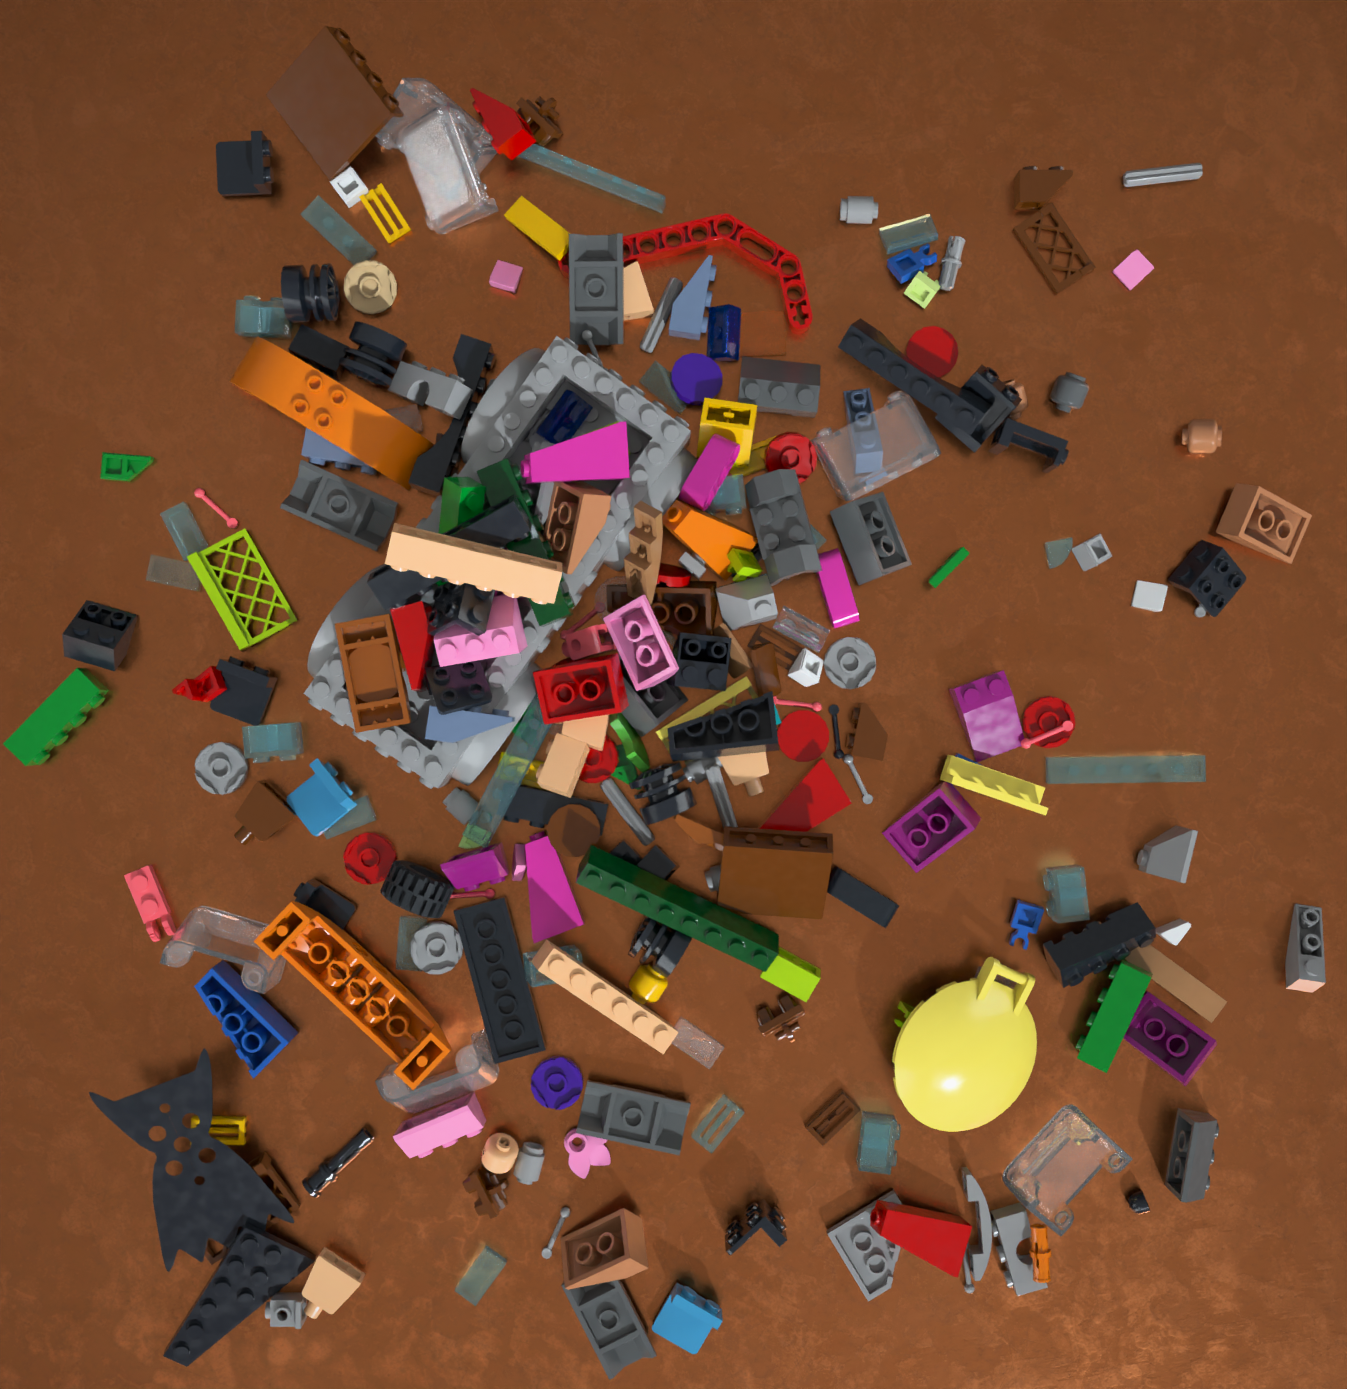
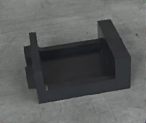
[935,364,1022,453]
[988,418,1069,473]

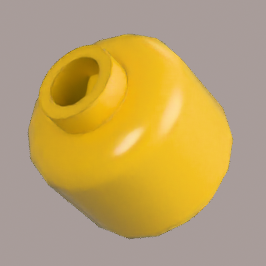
[629,963,668,1004]

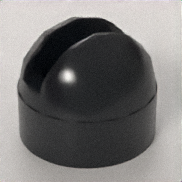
[1128,1191,1150,1214]

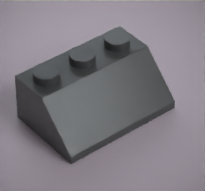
[737,356,821,418]
[830,492,912,585]
[618,654,688,738]
[1165,1108,1219,1203]

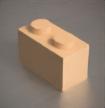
[536,733,590,798]

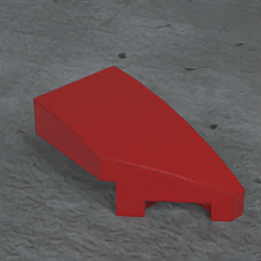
[172,666,227,702]

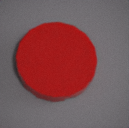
[905,326,959,378]
[764,432,817,483]
[656,563,692,587]
[1021,696,1076,748]
[777,710,829,762]
[578,735,619,783]
[343,832,397,885]

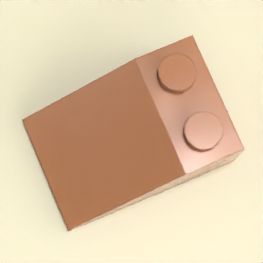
[543,481,611,574]
[1216,483,1312,564]
[560,1208,649,1290]

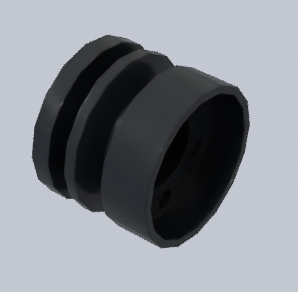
[281,263,340,323]
[338,321,407,387]
[629,761,697,825]
[628,917,692,978]

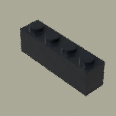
[498,782,609,836]

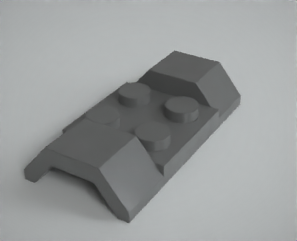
[569,233,624,345]
[280,460,399,552]
[745,469,823,586]
[576,1080,691,1156]
[561,1280,657,1380]

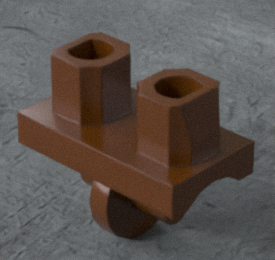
[516,96,563,146]
[756,994,806,1043]
[462,1164,509,1219]

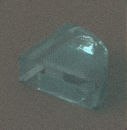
[1044,537,1073,569]

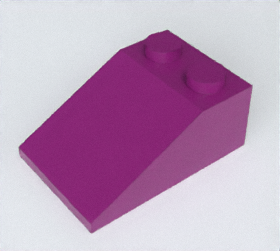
[949,670,1024,762]
[882,781,982,873]
[440,842,510,892]
[1123,992,1217,1087]

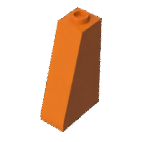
[662,500,758,581]

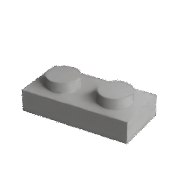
[678,552,706,581]

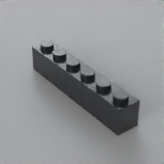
[367,494,532,610]

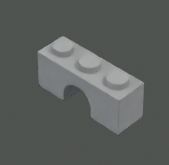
[388,361,473,420]
[990,1203,1048,1296]

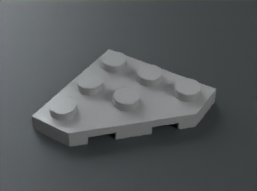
[826,1190,902,1301]

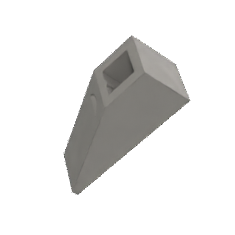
[1285,904,1326,992]

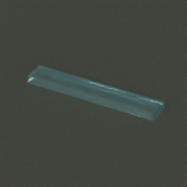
[518,144,666,214]
[462,694,552,848]
[1046,755,1206,784]

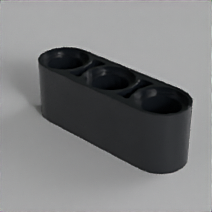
[827,866,900,928]

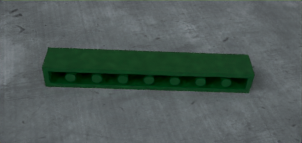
[575,845,779,972]

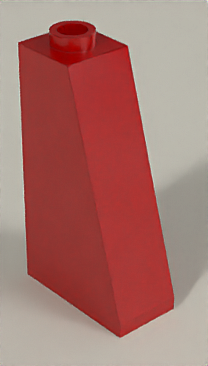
[757,757,852,832]
[870,1200,972,1277]

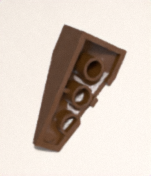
[606,581,717,636]

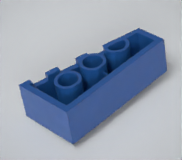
[194,960,298,1079]

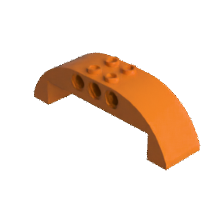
[230,336,434,491]
[253,901,451,1090]

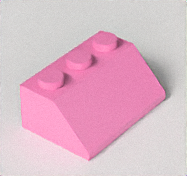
[434,595,527,667]
[603,595,679,691]
[393,1092,486,1158]

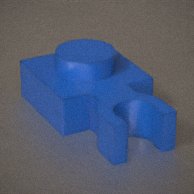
[887,243,937,284]
[1009,900,1044,950]

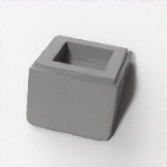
[1072,533,1112,571]

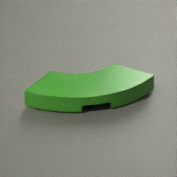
[610,713,650,772]

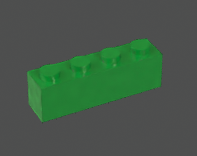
[435,476,485,586]
[3,668,109,766]
[1075,960,1153,1073]

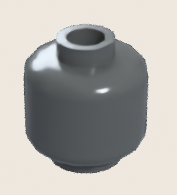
[1050,371,1089,413]

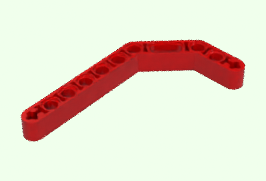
[558,213,813,335]

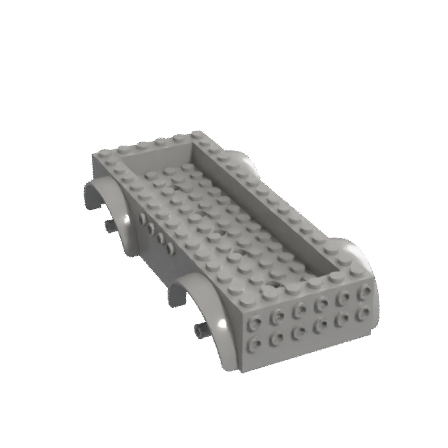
[303,336,698,789]

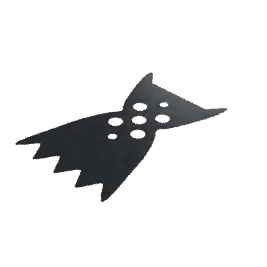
[89,1049,294,1272]

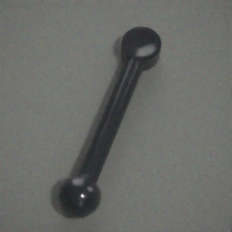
[828,705,844,759]

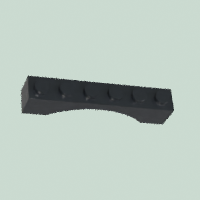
[838,318,992,436]
[409,334,496,497]

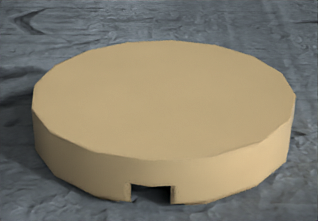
[344,260,397,315]

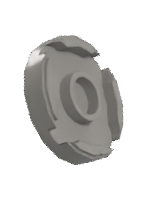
[823,637,876,689]
[195,742,249,795]
[410,921,463,974]

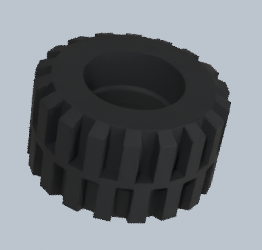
[380,860,455,918]

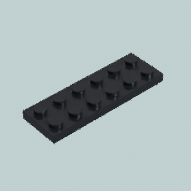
[453,896,546,1064]

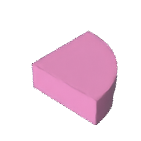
[512,844,527,881]

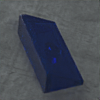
[707,304,741,361]
[536,389,593,444]

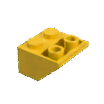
[696,398,757,466]

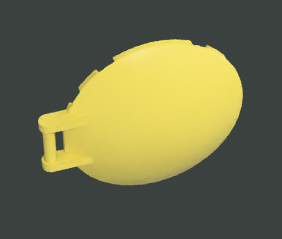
[892,957,1037,1132]

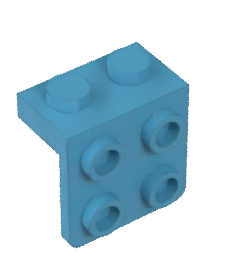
[286,758,358,837]
[652,1282,723,1354]

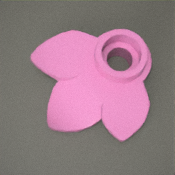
[564,1128,611,1179]

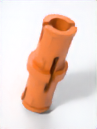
[1029,1224,1051,1283]

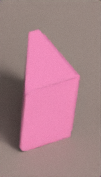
[1112,249,1154,290]
[489,260,523,293]

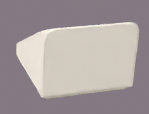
[330,166,369,208]
[1131,580,1168,612]
[788,648,824,687]
[1156,919,1191,946]

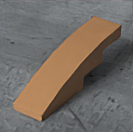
[624,500,663,605]
[1125,945,1227,1023]

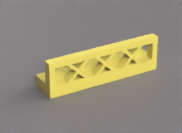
[656,676,758,753]
[940,755,1048,815]

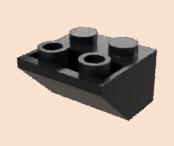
[62,600,137,671]
[666,632,732,691]

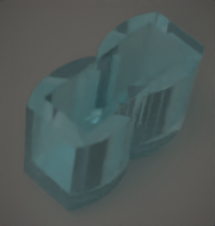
[235,296,293,339]

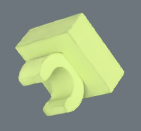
[904,271,941,309]

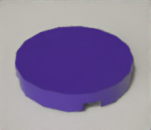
[670,353,722,405]
[531,1056,583,1110]

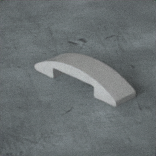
[961,1167,992,1281]

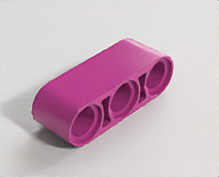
[679,434,740,511]
[816,548,860,629]

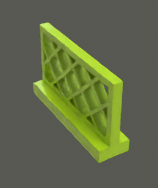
[187,528,298,652]

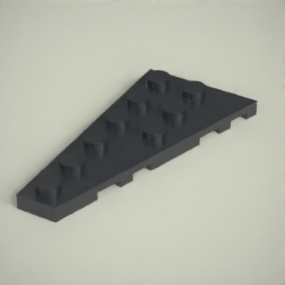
[163,1222,316,1367]

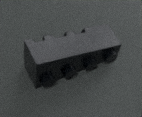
[668,691,779,762]
[1043,902,1156,988]

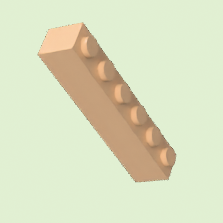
[385,523,562,604]
[531,940,679,1054]

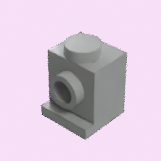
[265,1292,307,1329]

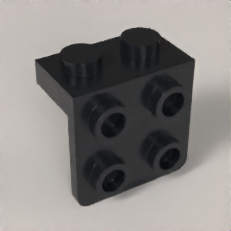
[216,131,274,196]
[1168,540,1246,617]
[427,582,495,636]
[210,656,277,726]
[425,660,492,715]
[284,878,356,929]
[725,1199,787,1255]

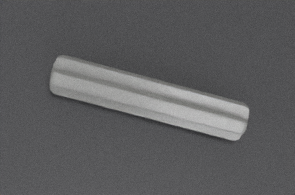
[1123,163,1203,187]
[640,277,683,353]
[704,763,738,829]
[600,778,655,846]

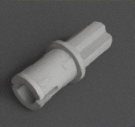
[939,236,965,291]

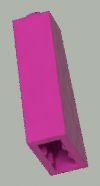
[520,422,630,483]
[525,831,585,943]

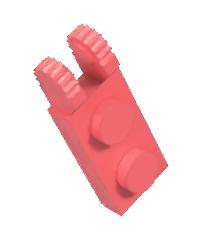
[124,865,176,942]

